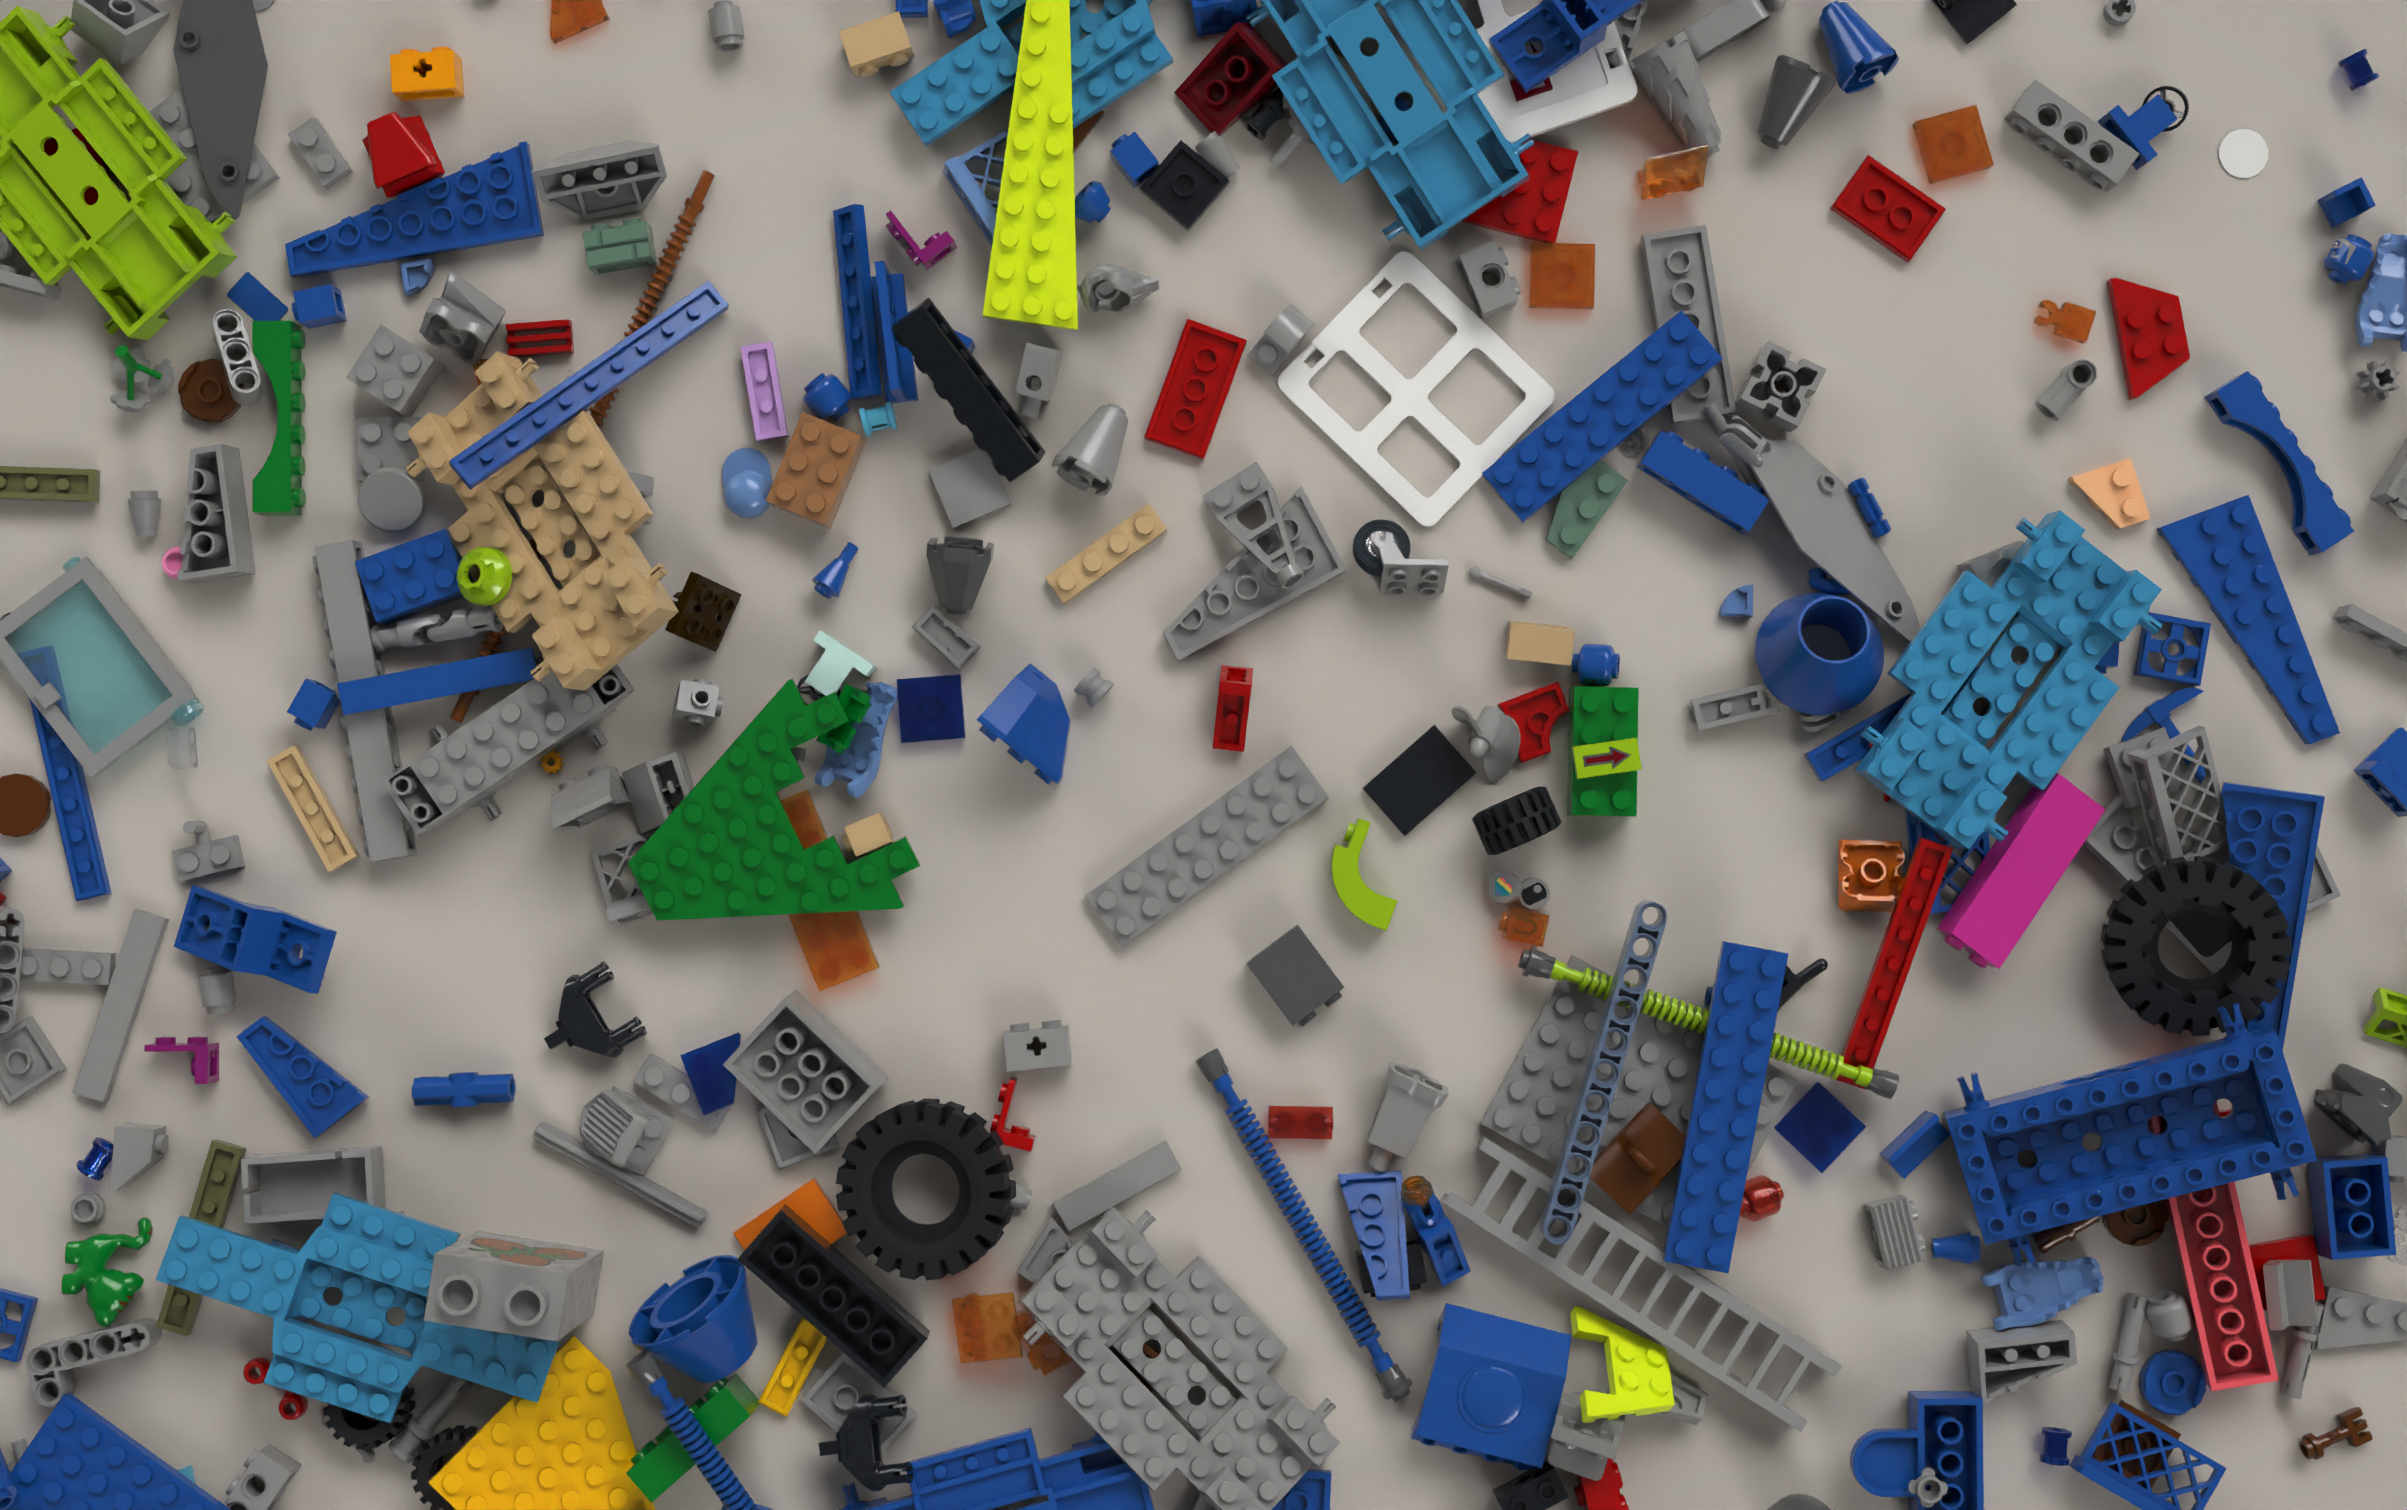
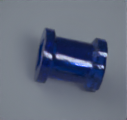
[2338,49,2380,91]
[76,1137,114,1181]
[2039,1427,2072,1466]

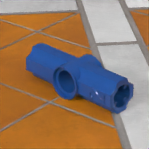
[412,1072,516,1107]

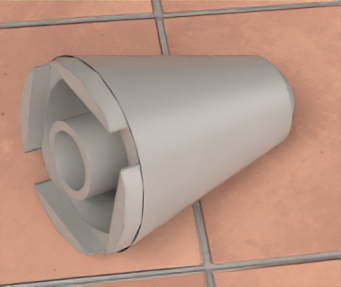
[1051,404,1128,496]

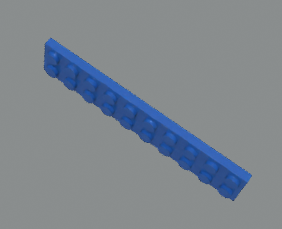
[1662,941,1788,1273]

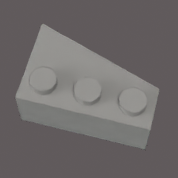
[1966,1320,2077,1405]

